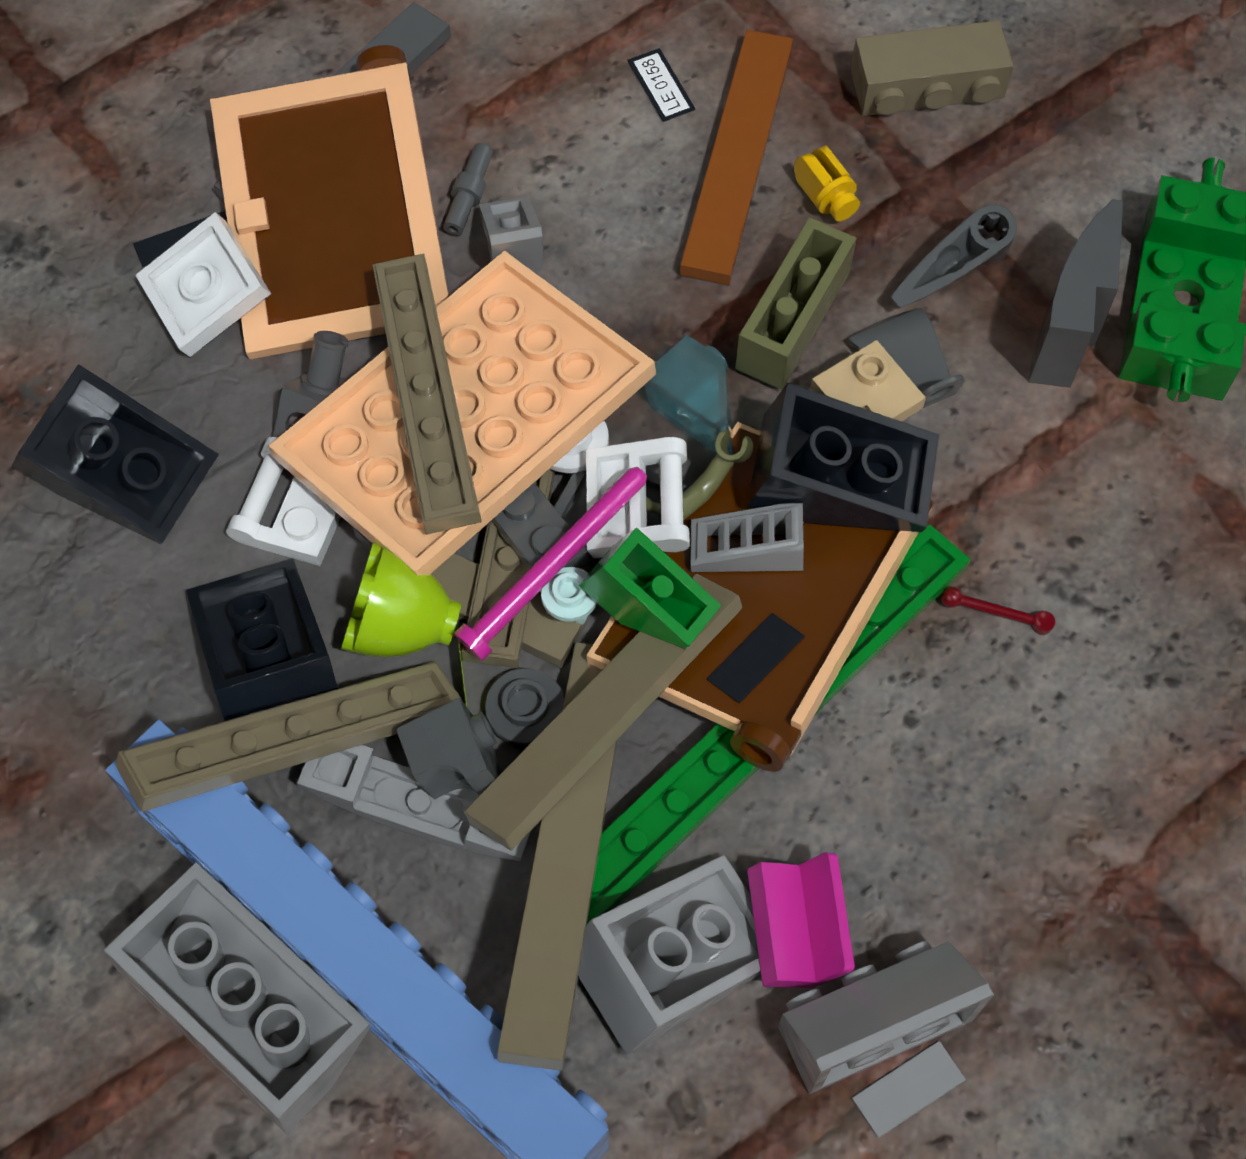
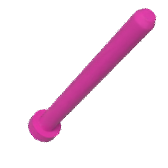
[454,467,647,661]

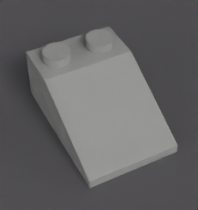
[578,855,761,1055]

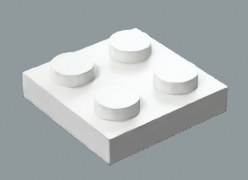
[136,212,271,357]

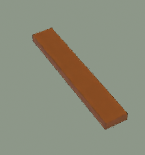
[680,29,794,285]

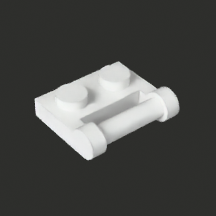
[226,437,341,566]
[586,437,690,558]

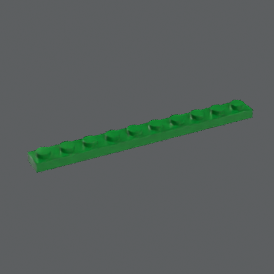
[587,524,971,924]

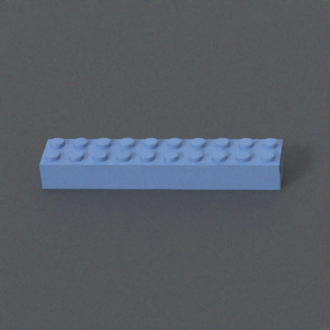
[105,719,609,1159]

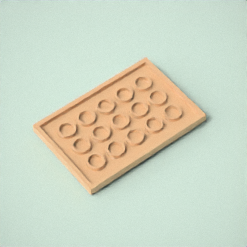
[268,251,656,576]

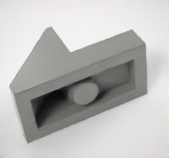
[479,196,543,271]

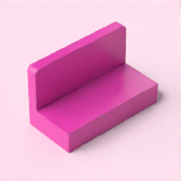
[747,852,855,988]

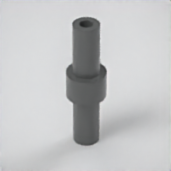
[443,143,493,236]

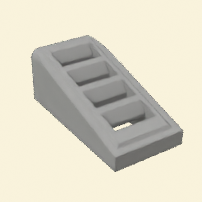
[691,503,804,572]

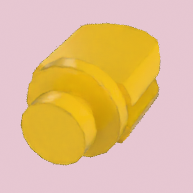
[794,145,860,221]

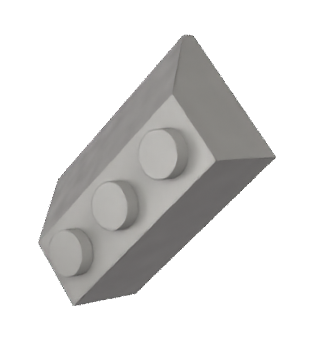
[778,941,994,1095]

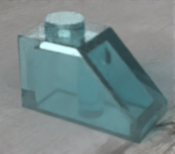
[645,335,733,455]

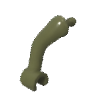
[646,430,753,521]

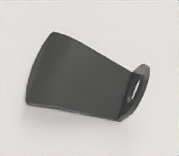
[849,308,965,408]

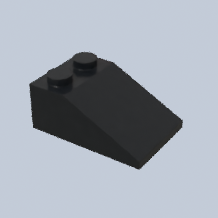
[12,364,219,544]
[747,382,939,532]
[186,558,338,721]

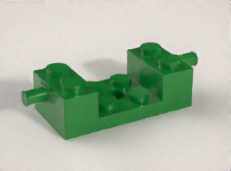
[1118,158,1246,402]

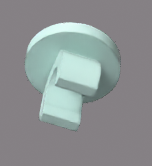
[541,567,597,625]

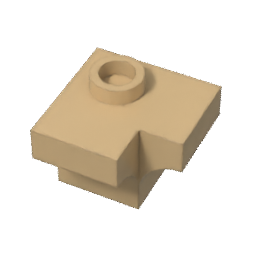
[810,340,926,422]

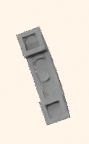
[297,745,531,861]

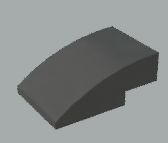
[1029,199,1123,388]

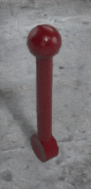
[941,586,1055,635]

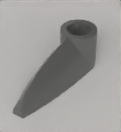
[891,204,1017,309]

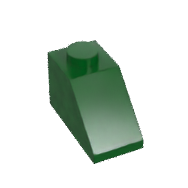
[579,527,722,649]

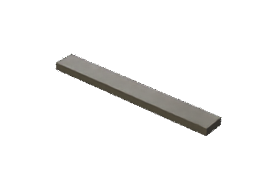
[498,642,617,1071]

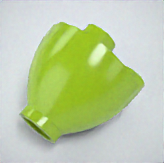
[341,542,462,658]

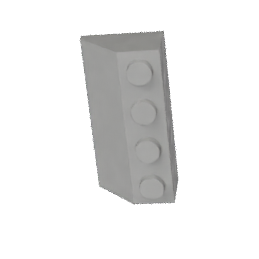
[104,862,371,1135]

